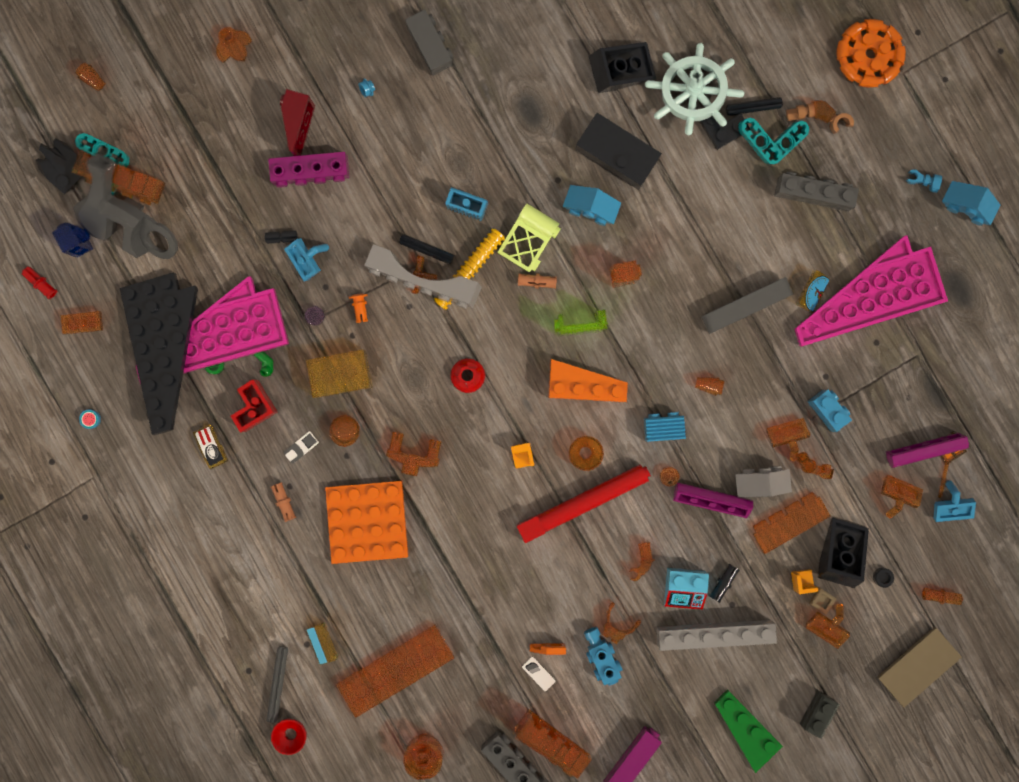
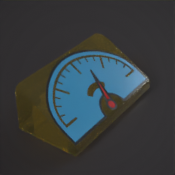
[796,270,831,313]

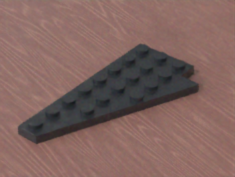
[120,272,198,435]

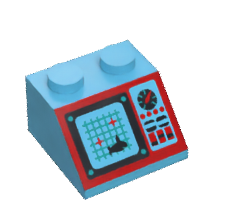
[664,568,709,610]

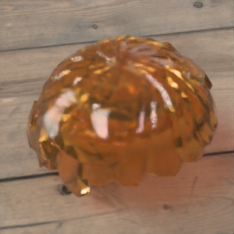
[329,415,360,447]

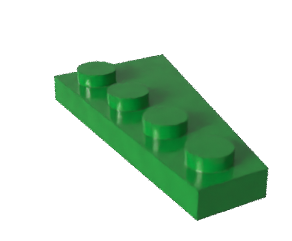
[714,689,783,773]

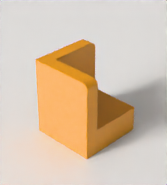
[511,443,534,468]
[791,569,818,594]

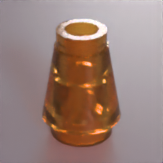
[75,62,106,91]
[695,377,724,396]

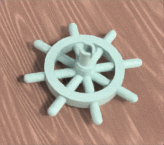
[645,43,744,136]

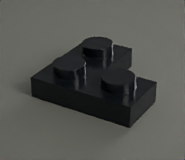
[700,114,751,150]

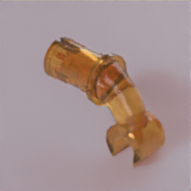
[796,452,834,479]
[628,542,655,581]

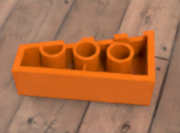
[548,359,628,402]

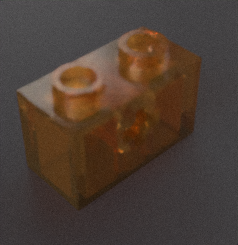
[609,260,642,288]

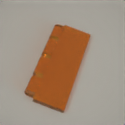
[753,492,831,554]

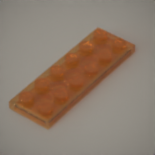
[336,624,455,718]

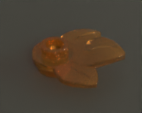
[216,27,252,63]

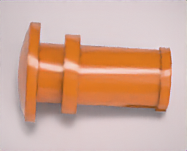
[349,293,368,323]

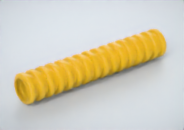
[434,228,505,310]

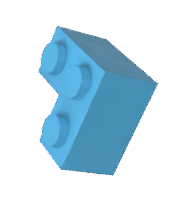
[942,181,1001,226]
[563,185,621,226]

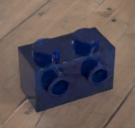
[52,223,94,258]

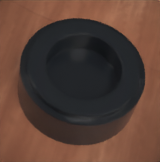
[873,568,894,588]

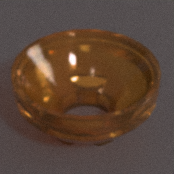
[569,436,604,471]

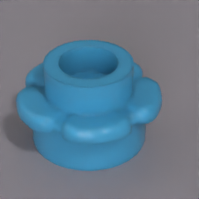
[358,78,375,97]

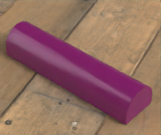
[885,433,969,468]
[673,482,753,518]

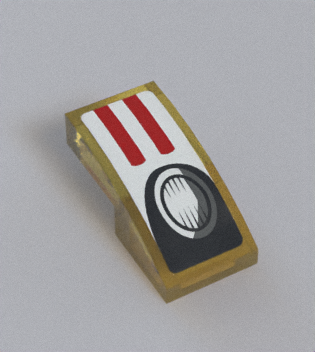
[193,424,228,469]

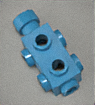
[584,627,623,685]

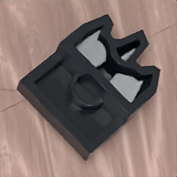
[36,138,88,194]

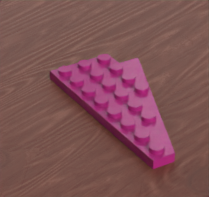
[795,235,948,347]
[136,276,289,384]

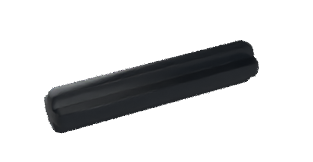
[726,97,783,116]
[399,234,454,264]

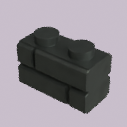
[800,690,840,739]

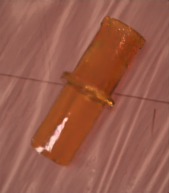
[922,588,963,605]

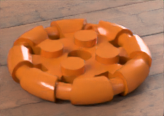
[837,19,906,88]

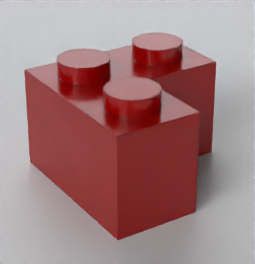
[230,379,278,433]

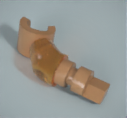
[786,100,854,134]

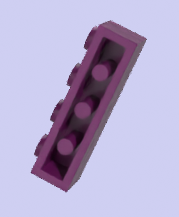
[268,152,350,188]

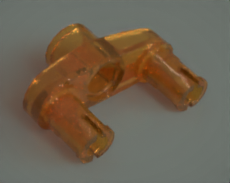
[386,432,442,476]

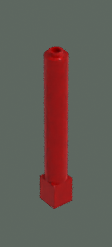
[516,464,650,544]

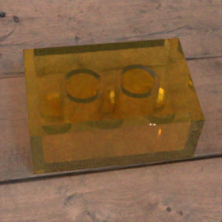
[306,350,373,398]

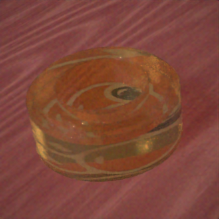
[659,467,679,486]

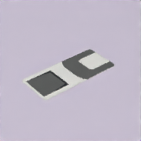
[283,432,319,464]

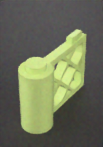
[497,203,561,272]

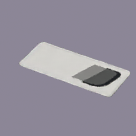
[522,657,556,691]

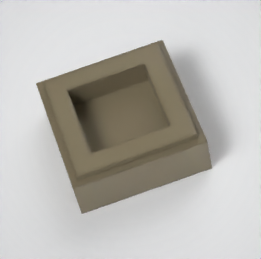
[809,588,837,615]

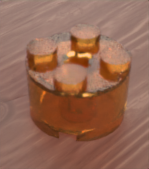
[403,734,444,780]

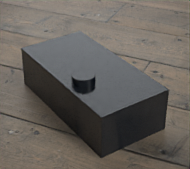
[575,113,662,190]

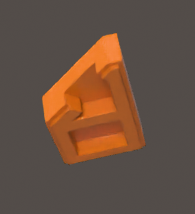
[530,643,566,655]

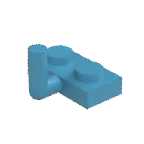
[284,238,329,281]
[933,480,976,522]

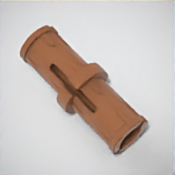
[518,273,557,289]
[270,482,296,522]

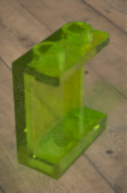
[554,310,607,337]

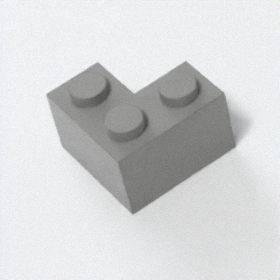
[735,466,792,497]

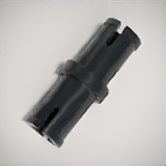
[710,564,740,603]

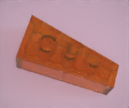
[72,150,166,206]
[515,709,592,779]

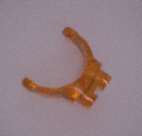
[602,602,641,644]

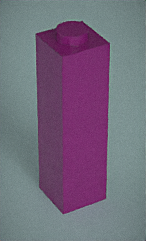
[603,726,662,782]

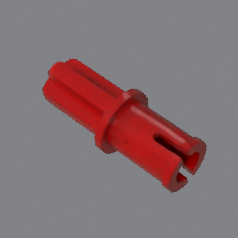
[22,266,58,300]

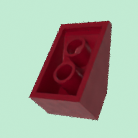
[280,89,315,156]

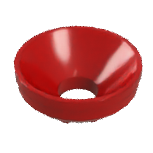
[451,358,485,393]
[271,718,307,755]

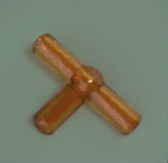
[411,255,437,294]

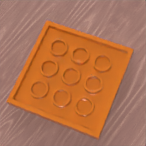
[325,481,409,564]

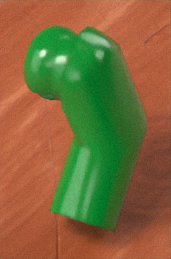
[254,351,273,377]

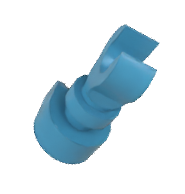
[906,170,942,193]

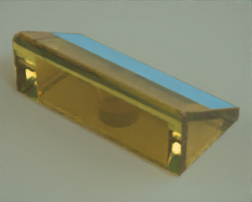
[306,622,338,665]

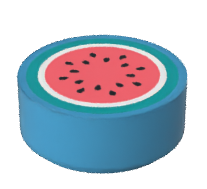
[79,410,101,429]

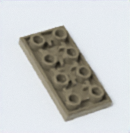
[877,627,962,707]

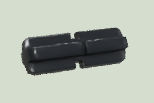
[264,230,298,244]

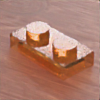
[60,311,103,335]

